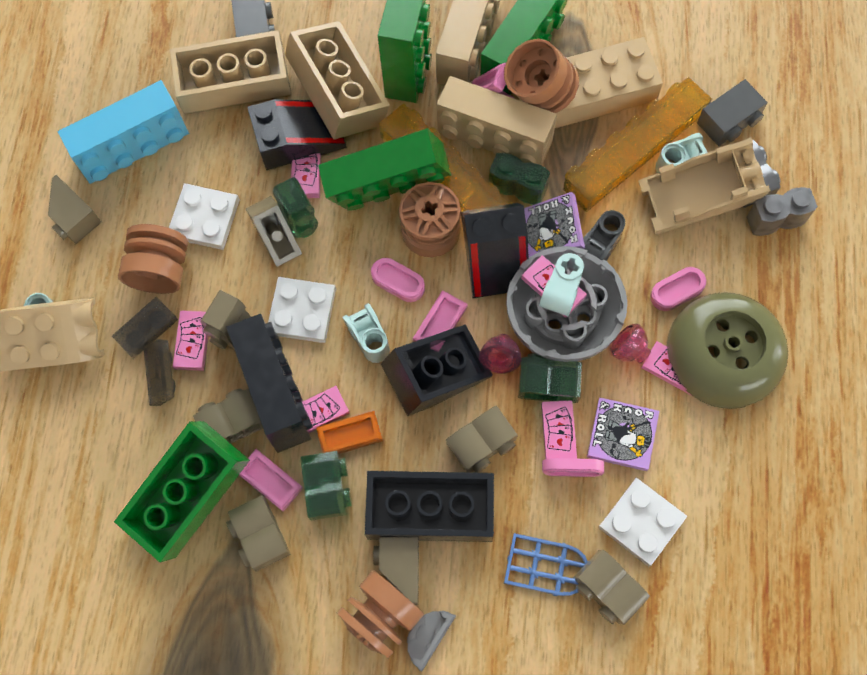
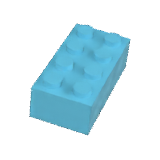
[57,80,189,184]

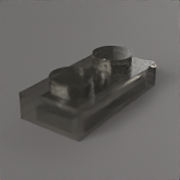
[112,297,178,359]
[143,339,176,406]

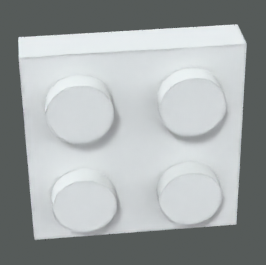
[169,183,240,250]
[268,277,336,343]
[598,478,687,567]

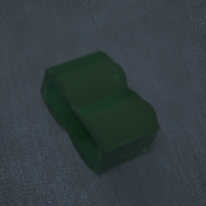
[488,153,550,205]
[273,177,318,238]
[518,353,582,403]
[301,451,352,521]

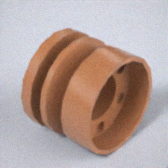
[504,39,579,113]
[399,182,461,258]
[118,224,188,294]
[337,570,424,658]

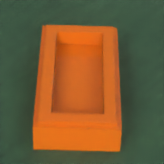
[316,411,383,458]

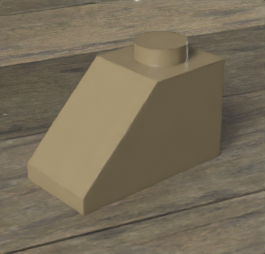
[48,175,101,244]
[246,196,302,267]
[373,537,419,605]

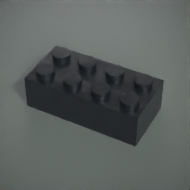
[226,313,313,453]
[365,471,494,542]

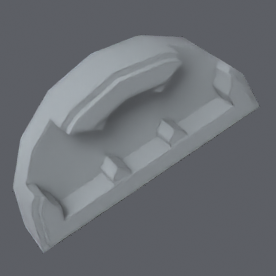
[407,611,456,672]

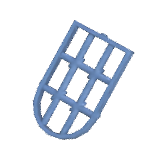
[504,533,588,596]

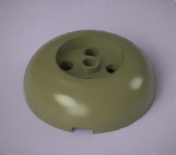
[667,292,788,409]

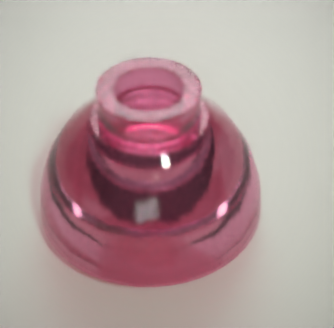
[610,323,651,363]
[480,334,521,374]

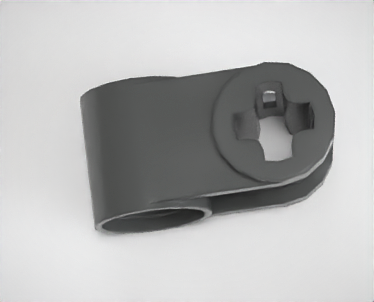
[583,210,625,261]

